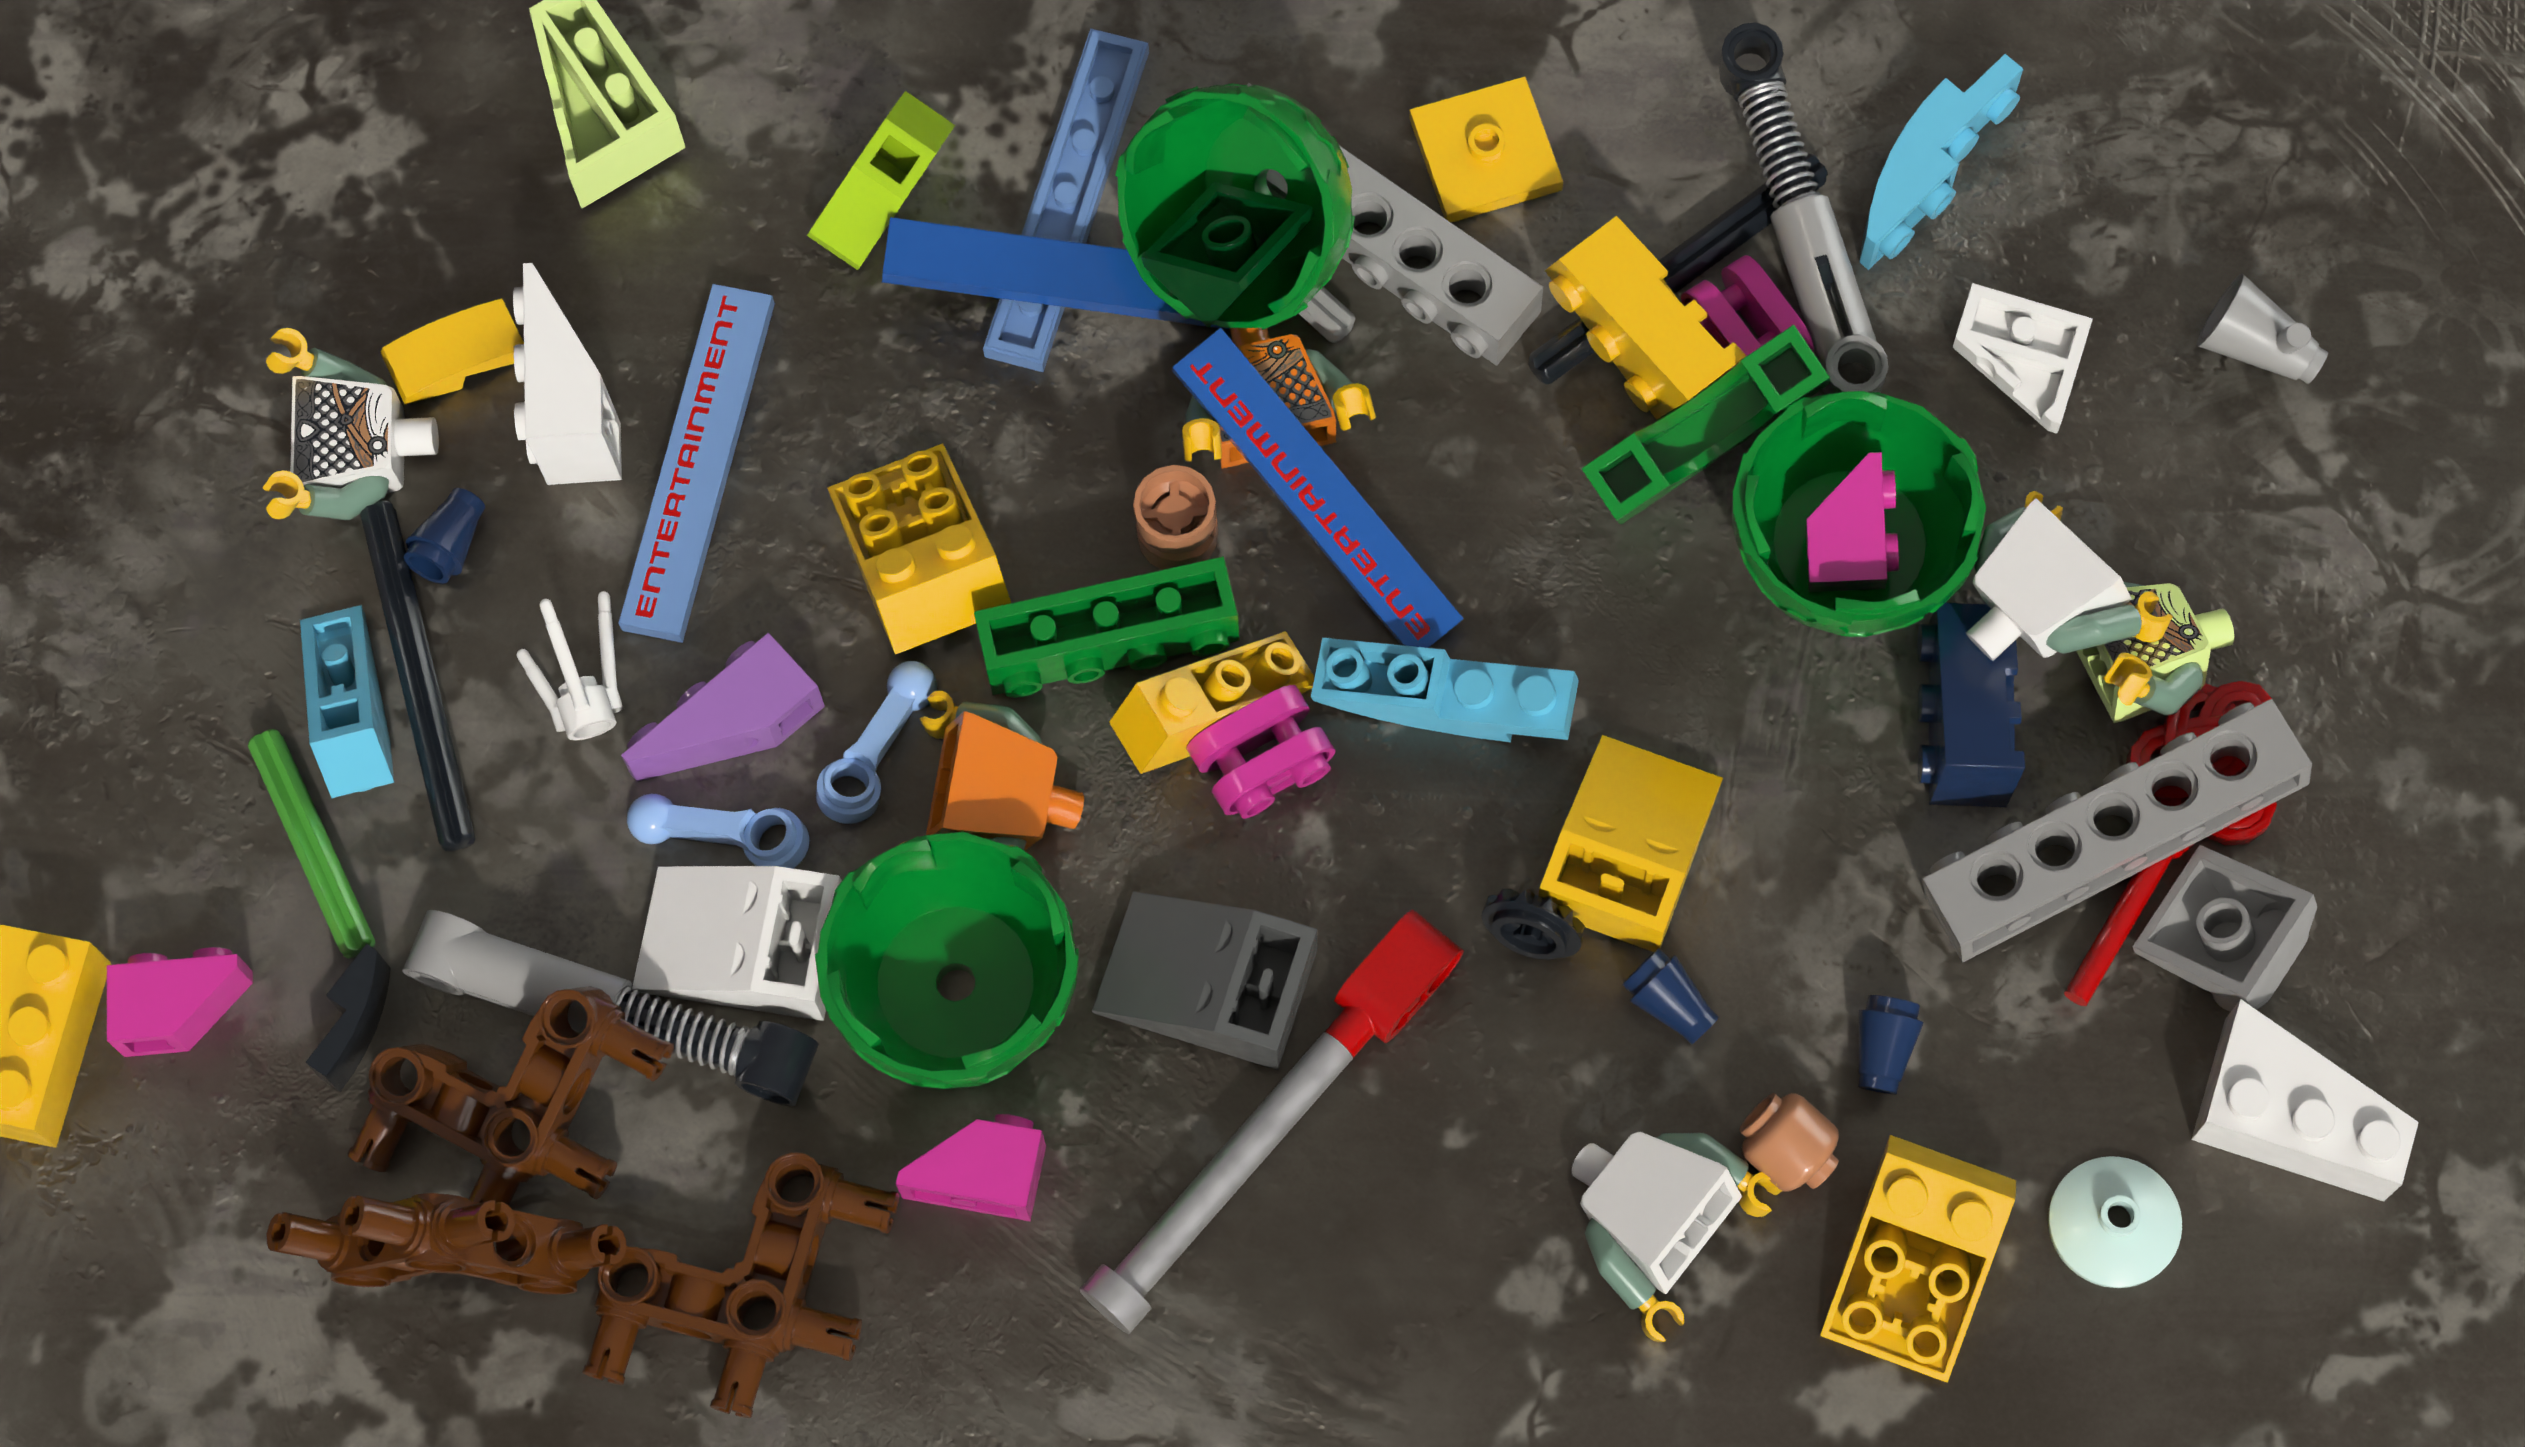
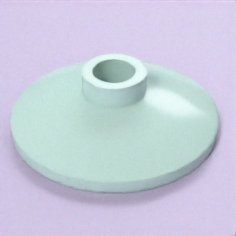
[2048,1156,2182,1288]

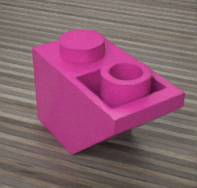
[1806,452,1899,592]
[107,947,253,1057]

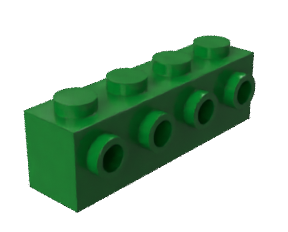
[974,556,1240,698]

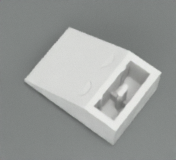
[513,263,622,485]
[632,866,842,1021]

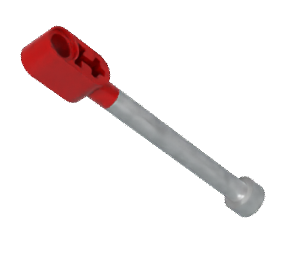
[1079,909,1464,1334]

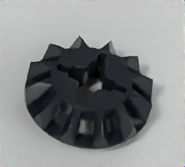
[1481,889,1585,960]

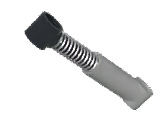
[1719,22,1888,394]
[402,910,819,1107]

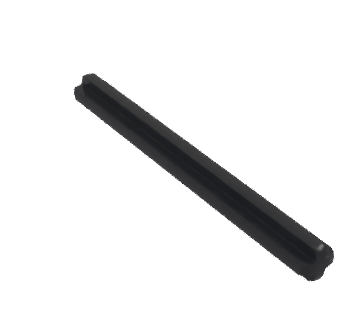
[1528,154,1828,385]
[360,501,475,851]

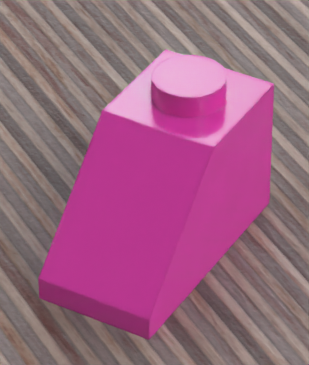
[896,1114,1046,1222]

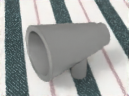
[2197,274,2328,384]

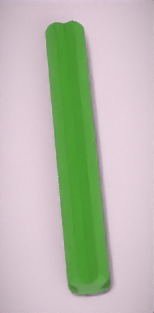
[248,729,375,959]

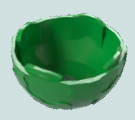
[1115,83,1355,330]
[1732,391,1986,637]
[815,832,1079,1089]

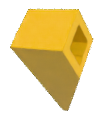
[1109,631,1314,774]

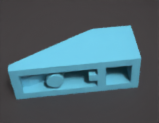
[300,605,394,798]

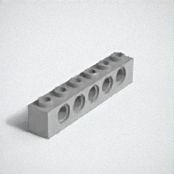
[1247,83,1543,366]
[1923,699,2312,963]

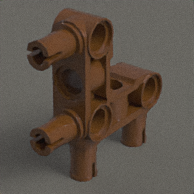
[348,986,674,1206]
[582,1152,899,1418]
[267,1193,627,1294]

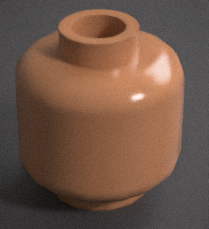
[1739,1093,1839,1192]

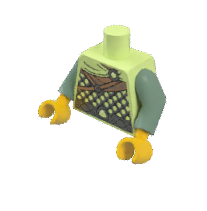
[2076,581,2234,723]

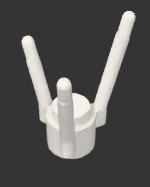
[517,591,623,741]

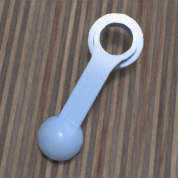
[816,661,937,824]
[627,793,810,869]

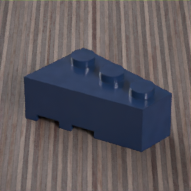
[1917,603,2025,807]

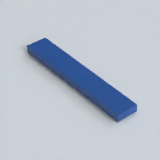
[882,217,1229,329]

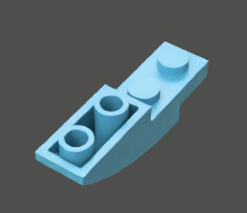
[1860,54,2023,270]
[1311,638,1579,742]

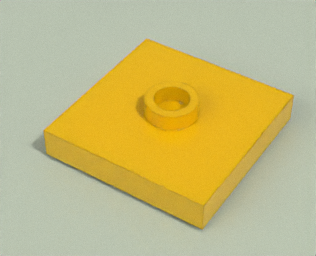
[1409,77,1563,223]

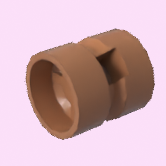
[1133,465,1218,570]

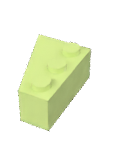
[529,0,686,209]

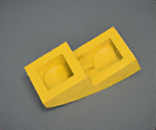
[381,298,524,404]

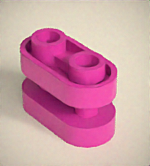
[1681,255,1814,377]
[1186,685,1336,819]

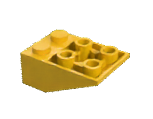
[827,443,1011,655]
[1538,735,1723,952]
[1820,1135,2016,1383]

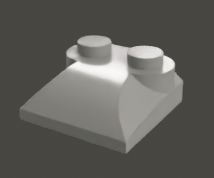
[2132,845,2317,1012]

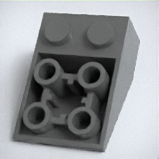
[1092,891,1318,1070]

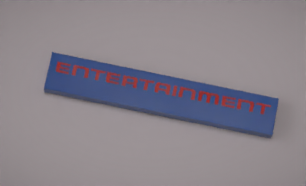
[1172,328,1464,648]

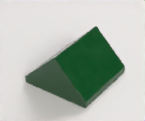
[1141,182,1315,328]

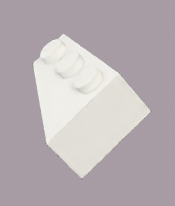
[2191,999,2419,1201]

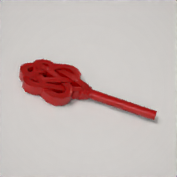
[2064,681,2277,1006]

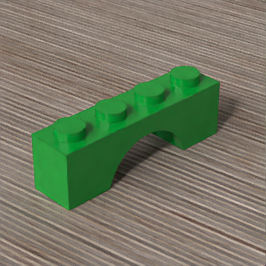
[1581,325,1830,524]

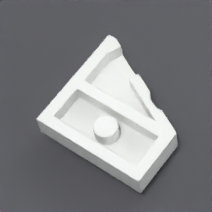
[1953,283,2093,433]

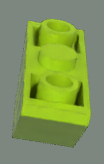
[807,91,955,270]

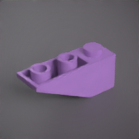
[621,633,825,782]

